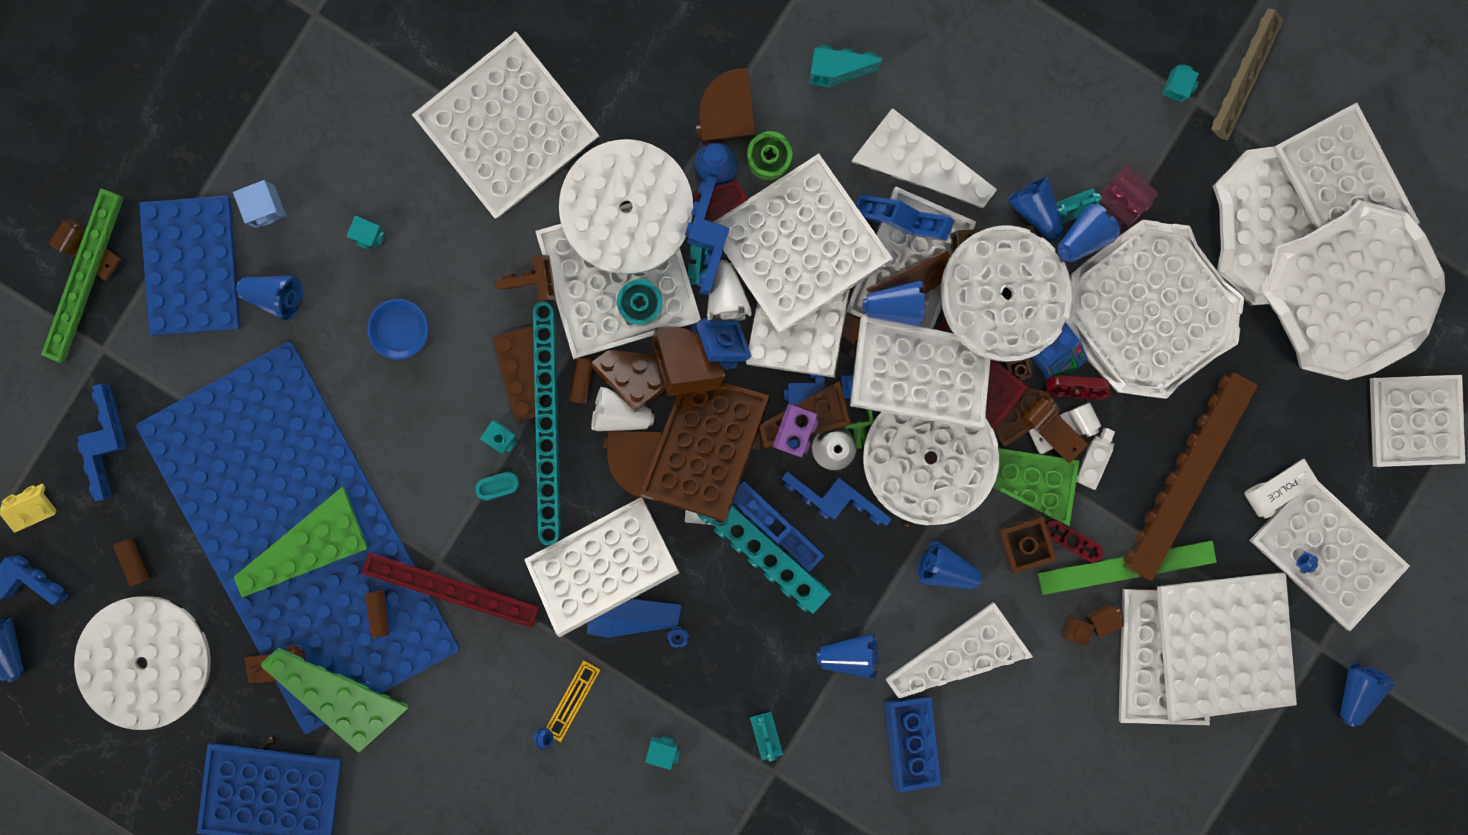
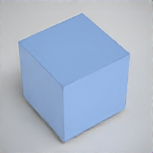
[233,180,286,228]

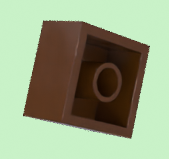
[996,516,1057,574]

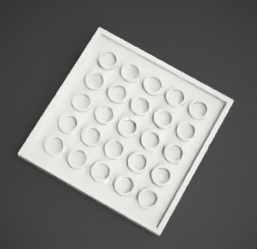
[412,32,600,220]
[713,154,893,334]
[535,203,701,359]
[1157,572,1297,721]

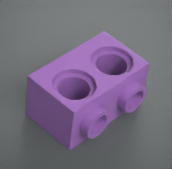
[773,404,818,457]

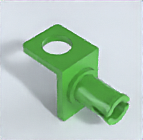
[843,409,874,449]

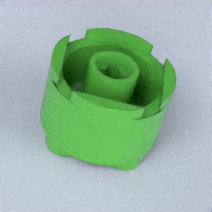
[747,131,792,180]

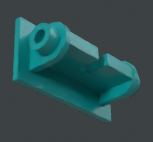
[1056,188,1102,224]
[687,245,712,285]
[750,712,783,761]

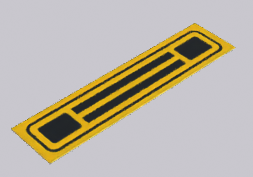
[546,660,600,742]

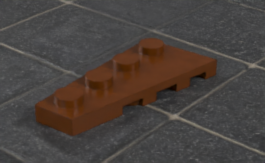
[866,250,950,321]
[492,326,535,423]
[759,381,851,448]

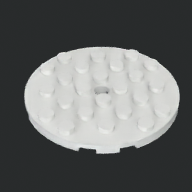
[559,139,693,274]
[941,226,1072,362]
[863,412,999,525]
[74,596,211,730]

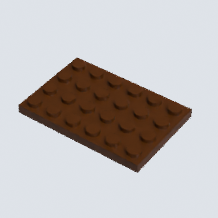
[640,382,770,522]

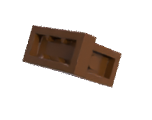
[494,255,556,301]

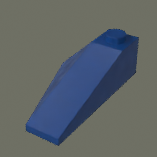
[587,597,681,638]

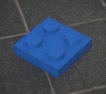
[696,320,751,361]

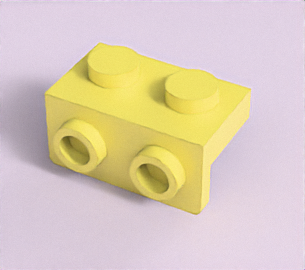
[0,484,56,533]

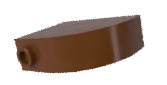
[696,68,755,145]
[652,327,725,396]
[604,431,663,499]

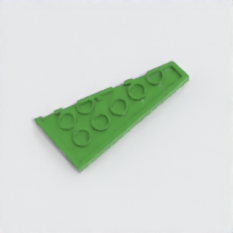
[993,448,1079,526]
[234,486,368,597]
[261,648,408,753]

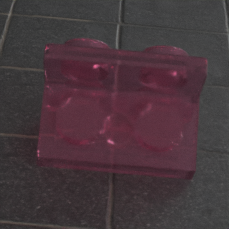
[1099,165,1158,226]

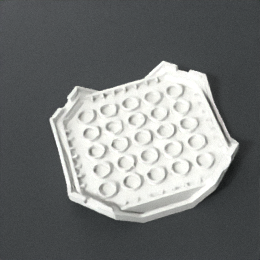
[1213,146,1316,306]
[1261,200,1445,380]
[1064,220,1244,399]

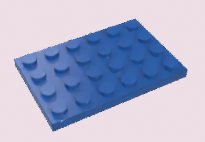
[139,196,241,336]
[197,743,342,835]

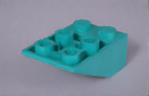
[808,45,882,87]

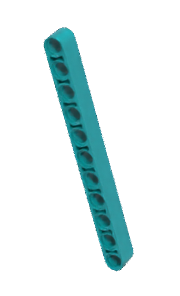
[533,302,561,545]

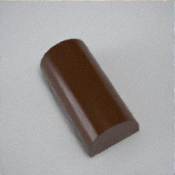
[568,358,594,404]
[113,538,150,586]
[365,590,390,638]

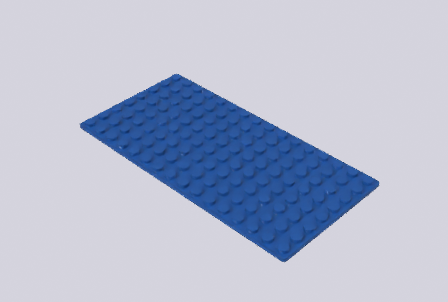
[136,342,459,734]

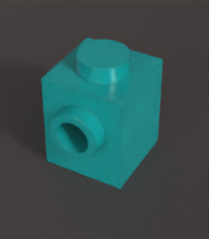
[1162,65,1199,102]
[347,216,385,250]
[480,420,518,454]
[645,736,680,770]

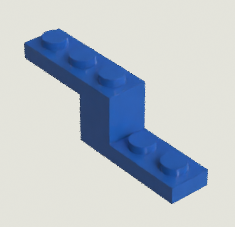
[685,175,730,296]
[856,195,955,241]
[784,374,825,448]
[78,384,127,501]
[781,471,891,526]
[733,481,824,572]
[0,555,68,606]

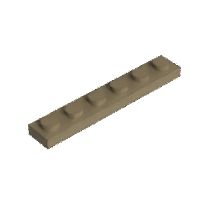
[1211,9,1284,140]

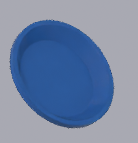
[367,299,429,360]

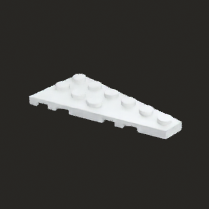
[851,108,997,208]
[885,602,1033,698]

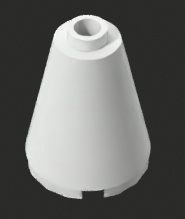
[707,260,751,321]
[591,387,655,431]
[812,427,856,470]

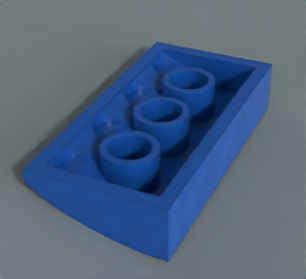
[884,696,941,792]

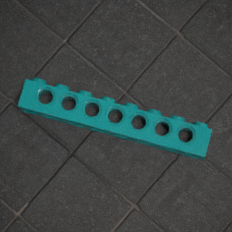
[697,504,831,614]

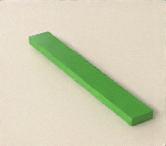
[41,188,124,363]
[1037,540,1217,595]

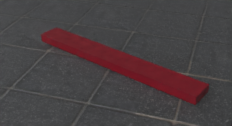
[361,552,540,628]

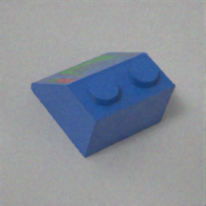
[1030,323,1089,379]

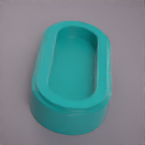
[475,472,520,501]

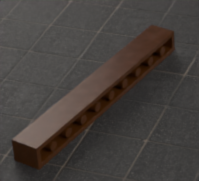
[1123,372,1258,581]

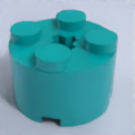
[617,279,663,326]

